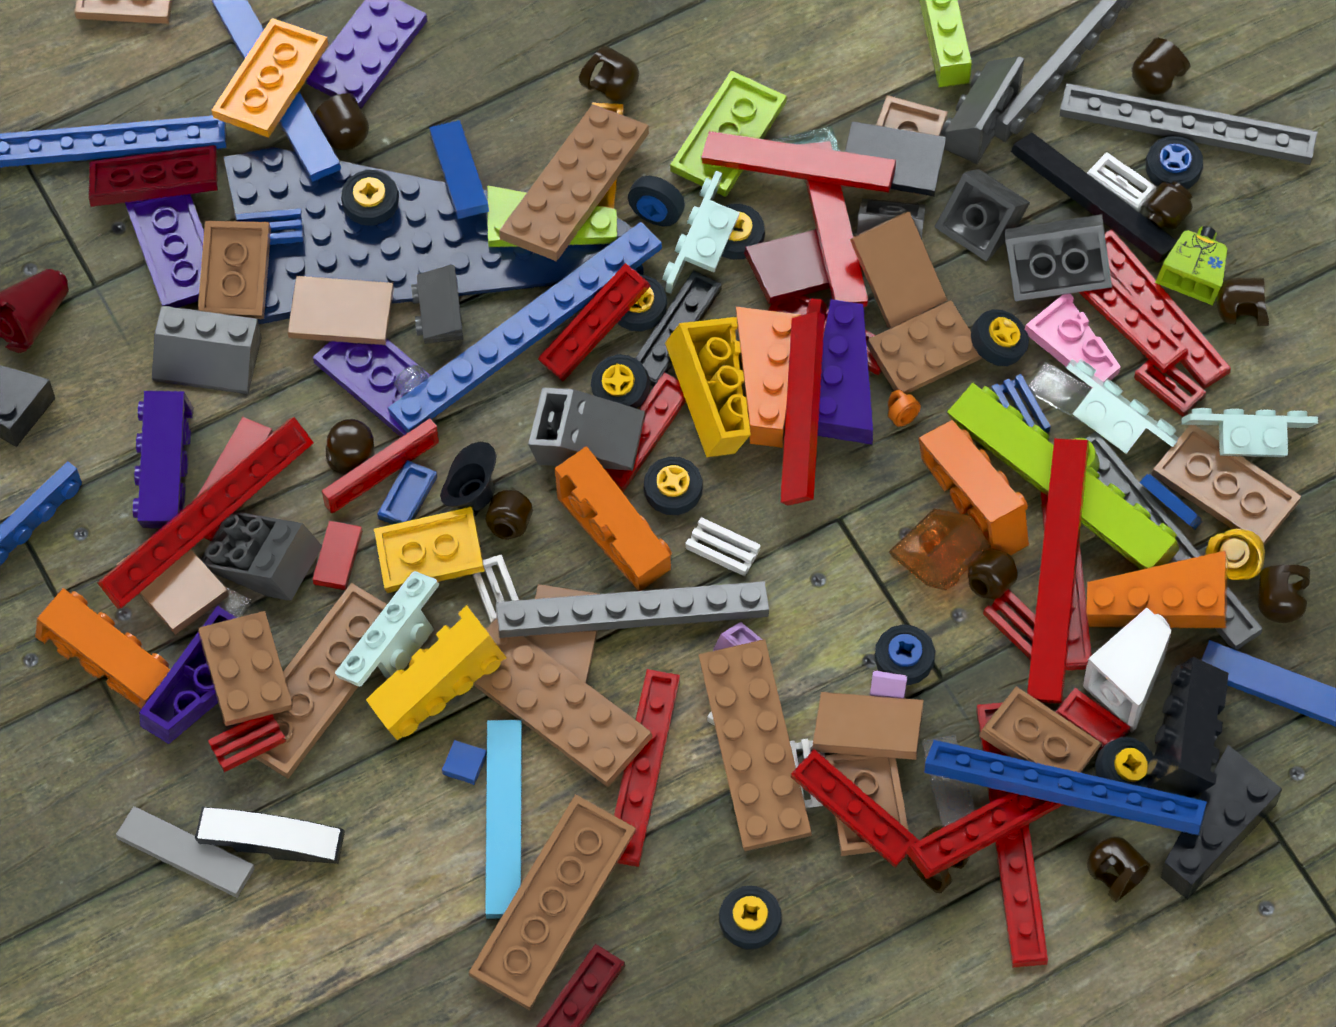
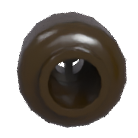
[1145,181,1193,229]
[485,490,533,540]
[968,549,1018,599]

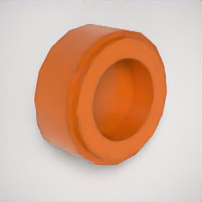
[888,390,921,427]

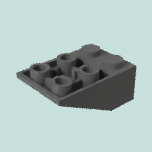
[528,388,646,471]
[200,511,322,601]

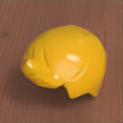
[1205,529,1265,580]

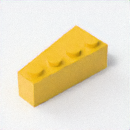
[665,317,751,457]
[366,605,506,740]

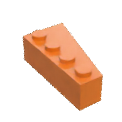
[35,588,170,709]

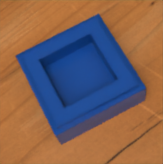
[442,740,487,785]

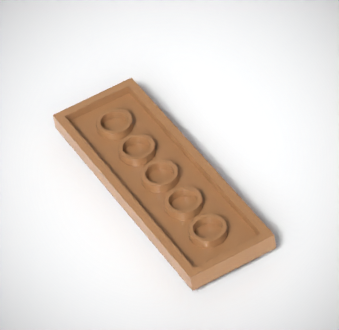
[499,104,649,261]
[232,583,387,779]
[473,618,653,787]
[698,639,812,852]
[469,794,636,1010]

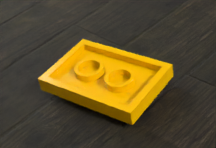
[374,507,485,593]

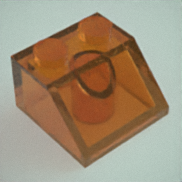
[889,508,991,591]

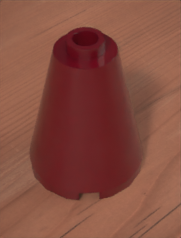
[0,268,69,353]

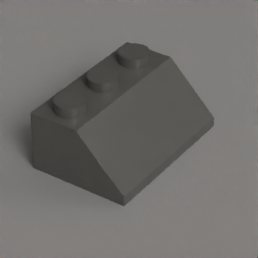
[941,56,1024,164]
[1005,215,1112,301]
[152,306,262,394]

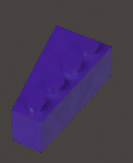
[818,299,873,445]
[133,391,194,528]
[139,606,237,744]

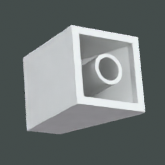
[1083,608,1172,733]

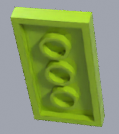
[670,70,787,197]

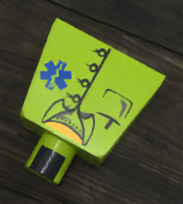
[1155,226,1228,305]

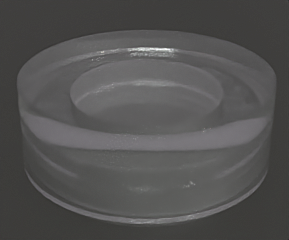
[394,365,428,396]

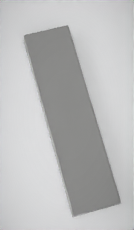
[116,806,255,898]

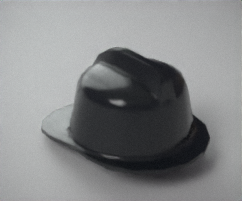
[440,441,497,517]

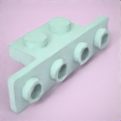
[662,171,740,294]
[1066,359,1178,453]
[1182,408,1318,457]
[335,571,439,687]

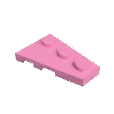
[1025,293,1121,388]

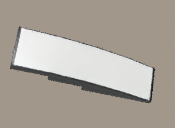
[195,807,345,864]

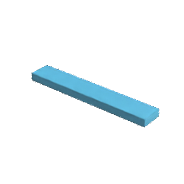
[486,720,522,919]

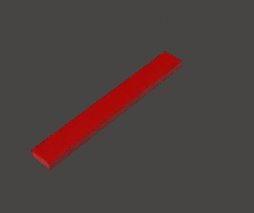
[97,417,314,609]
[1027,438,1089,704]
[976,703,1048,968]

